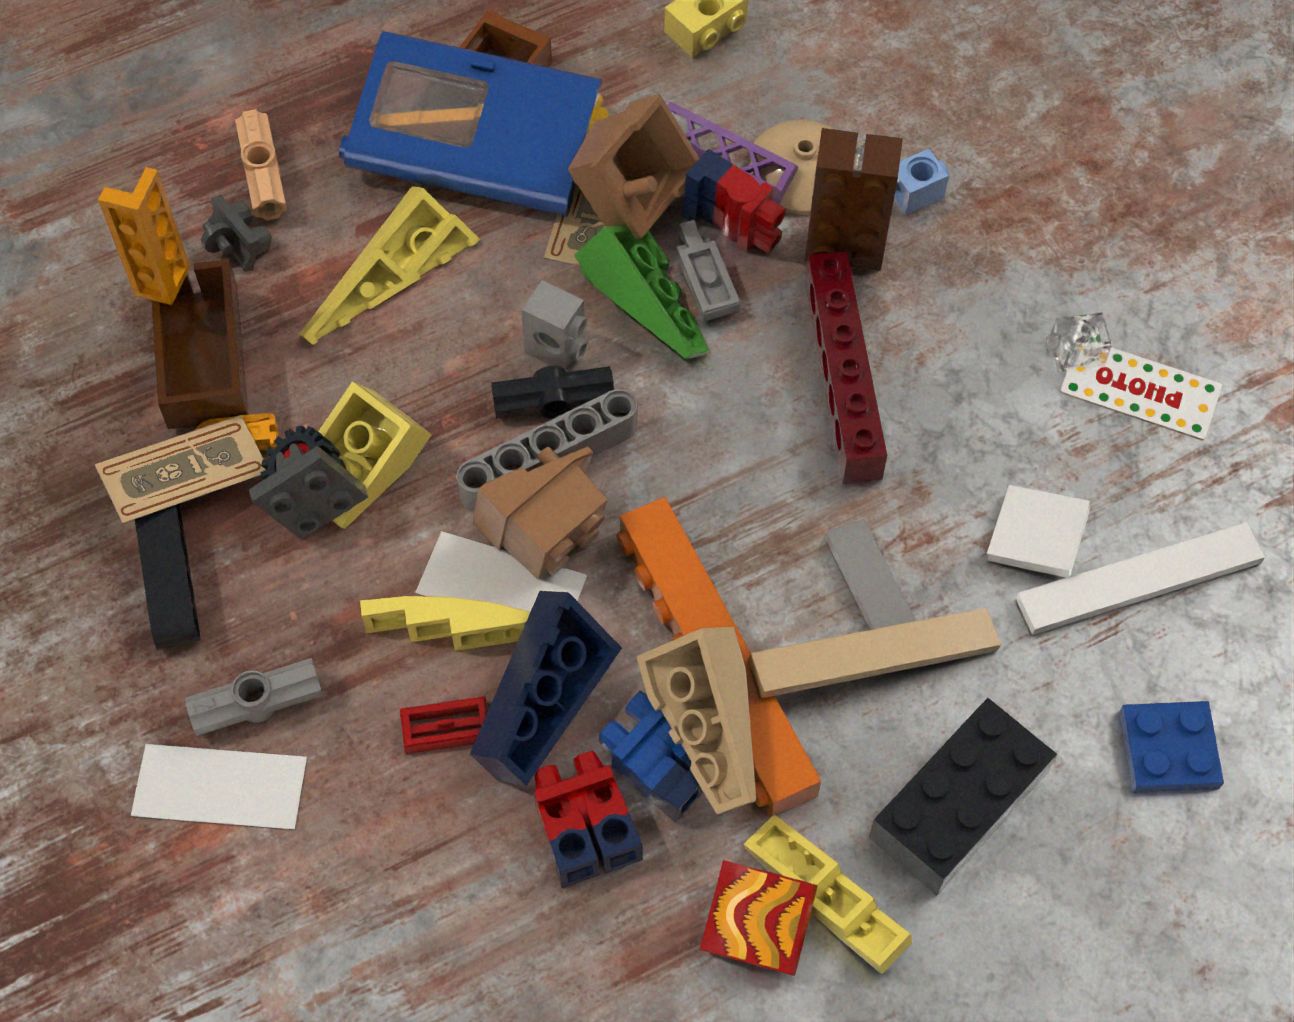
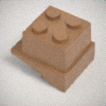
[567,94,700,239]
[472,446,607,579]

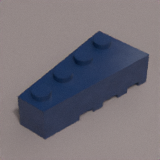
[470,591,622,786]

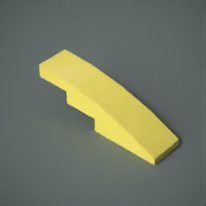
[360,596,530,651]
[744,814,913,974]

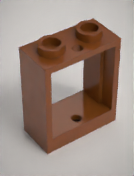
[442,10,552,108]

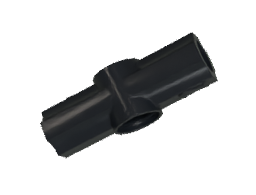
[491,366,614,419]

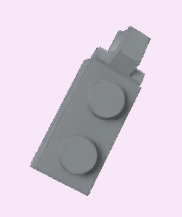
[676,220,741,322]

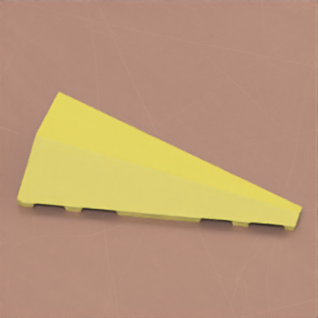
[299,186,480,345]

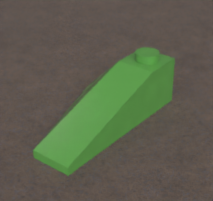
[574,225,710,359]

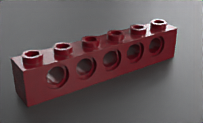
[805,251,888,484]

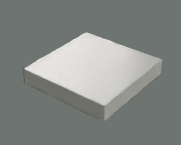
[987,485,1090,578]

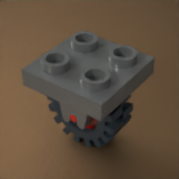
[249,426,368,539]

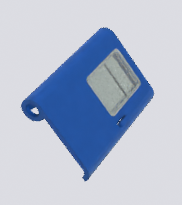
[339,31,603,216]

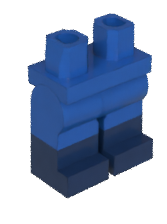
[598,690,702,823]

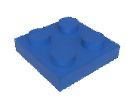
[1120,701,1224,793]

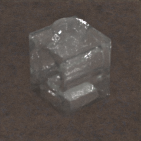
[1046,312,1112,372]

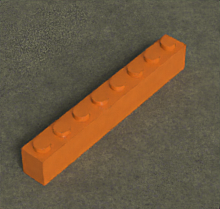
[616,497,821,817]

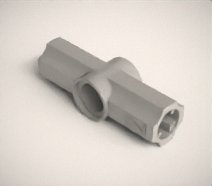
[185,658,323,736]

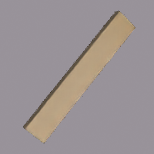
[748,607,1002,698]

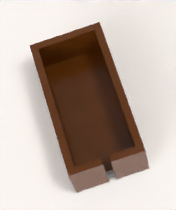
[805,128,903,271]
[151,259,248,429]

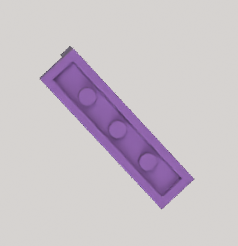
[667,101,799,204]

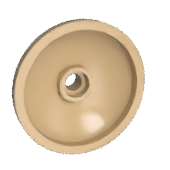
[747,120,860,215]

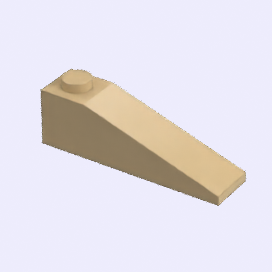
[636,627,756,814]

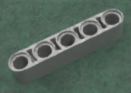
[456,389,638,511]

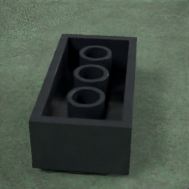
[869,697,1057,896]

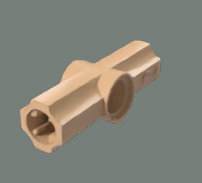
[235,109,287,221]

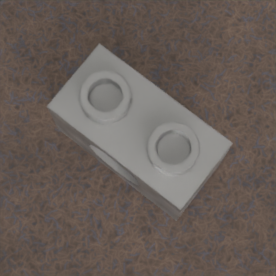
[521,280,588,370]

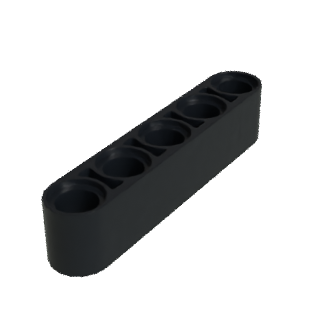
[135,503,201,650]

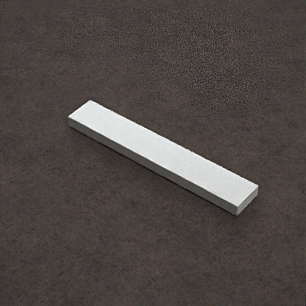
[1016,522,1265,635]

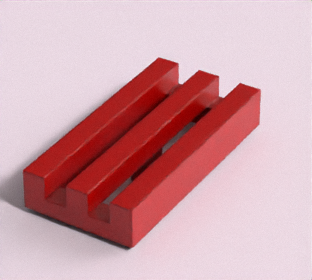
[400,696,488,754]

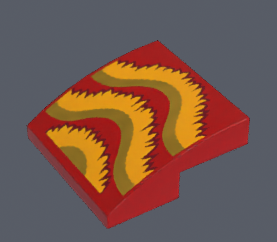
[700,860,818,976]

